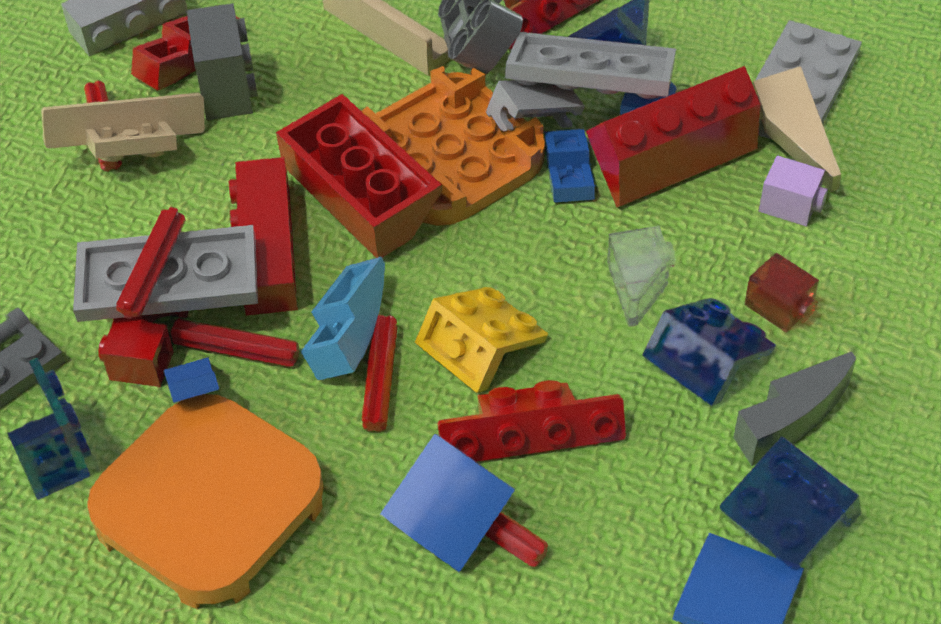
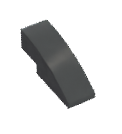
[733,351,856,466]

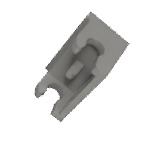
[486,80,585,131]

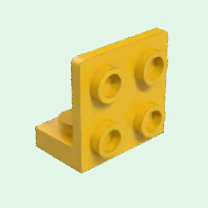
[415,287,548,393]

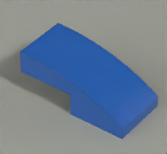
[544,129,595,203]
[164,357,219,403]

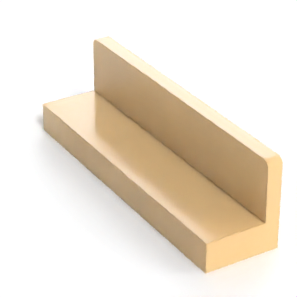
[323,0,451,76]

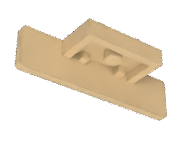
[41,93,205,161]

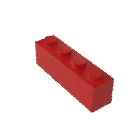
[229,157,298,316]

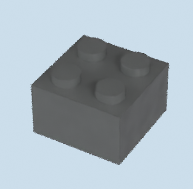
[187,3,258,121]

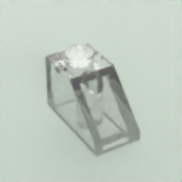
[607,226,675,327]

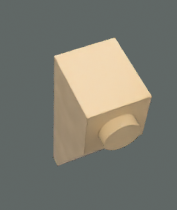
[753,66,841,192]

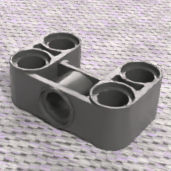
[438,0,523,75]

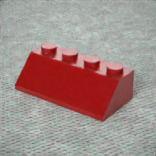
[586,66,760,207]
[276,94,443,258]

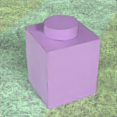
[759,156,828,227]

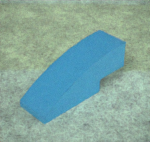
[301,257,385,380]

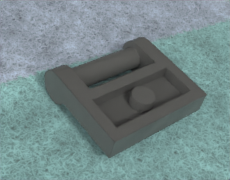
[0,308,66,408]

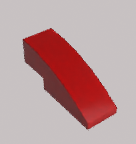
[131,5,240,91]

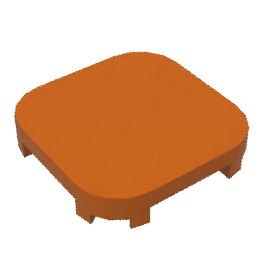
[362,66,545,226]
[87,394,324,610]

